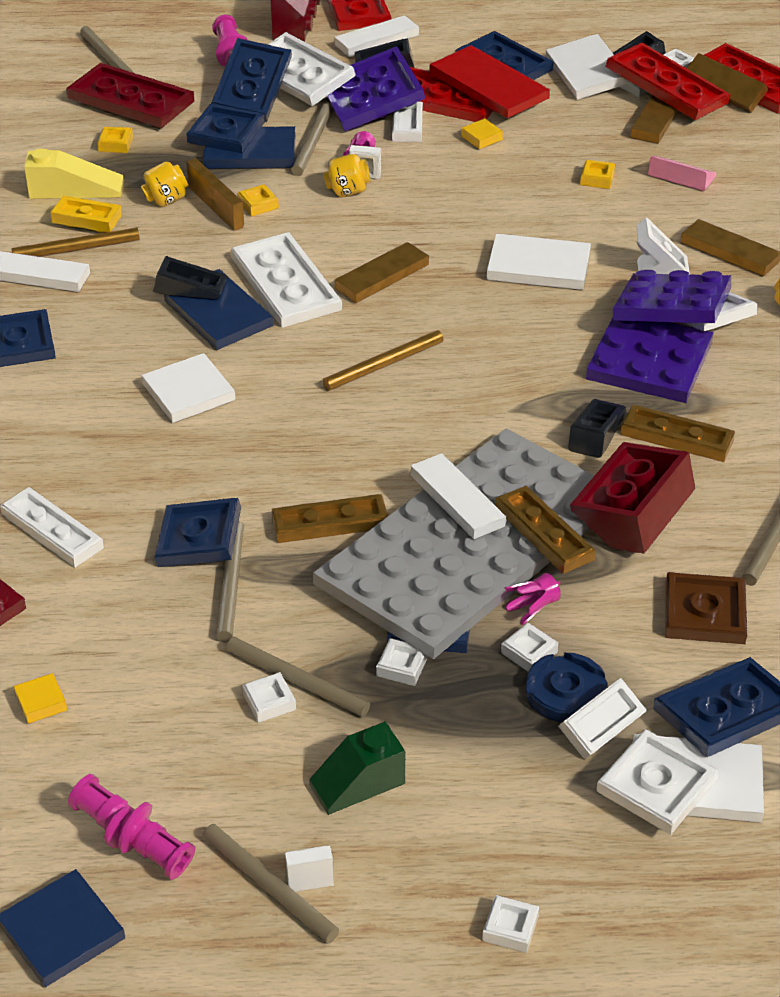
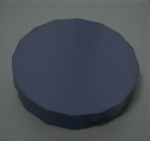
[526,652,608,722]

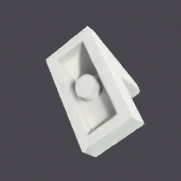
[636,217,690,274]

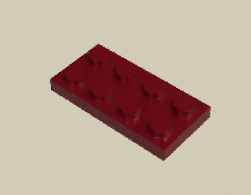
[66,63,195,128]

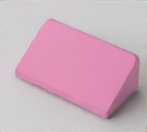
[648,156,716,191]

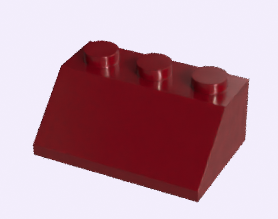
[270,0,320,42]
[570,442,696,554]

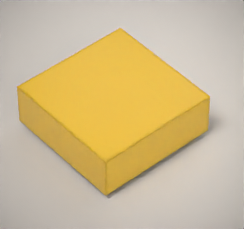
[461,118,503,150]
[98,126,133,153]
[580,160,615,189]
[237,184,279,217]
[13,673,67,724]

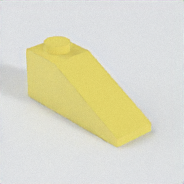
[24,148,124,199]

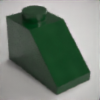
[309,721,406,815]

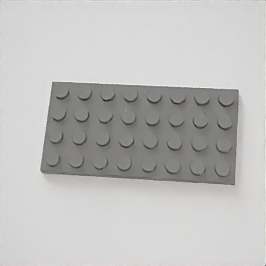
[313,428,594,659]

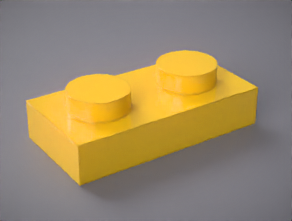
[51,195,122,232]

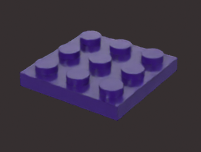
[326,46,426,131]
[613,270,732,323]
[586,317,714,403]

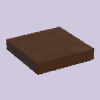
[665,572,747,645]

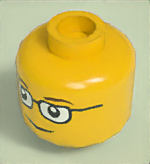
[324,154,371,197]
[140,162,189,207]

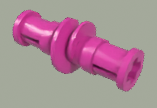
[212,14,248,67]
[68,773,196,880]

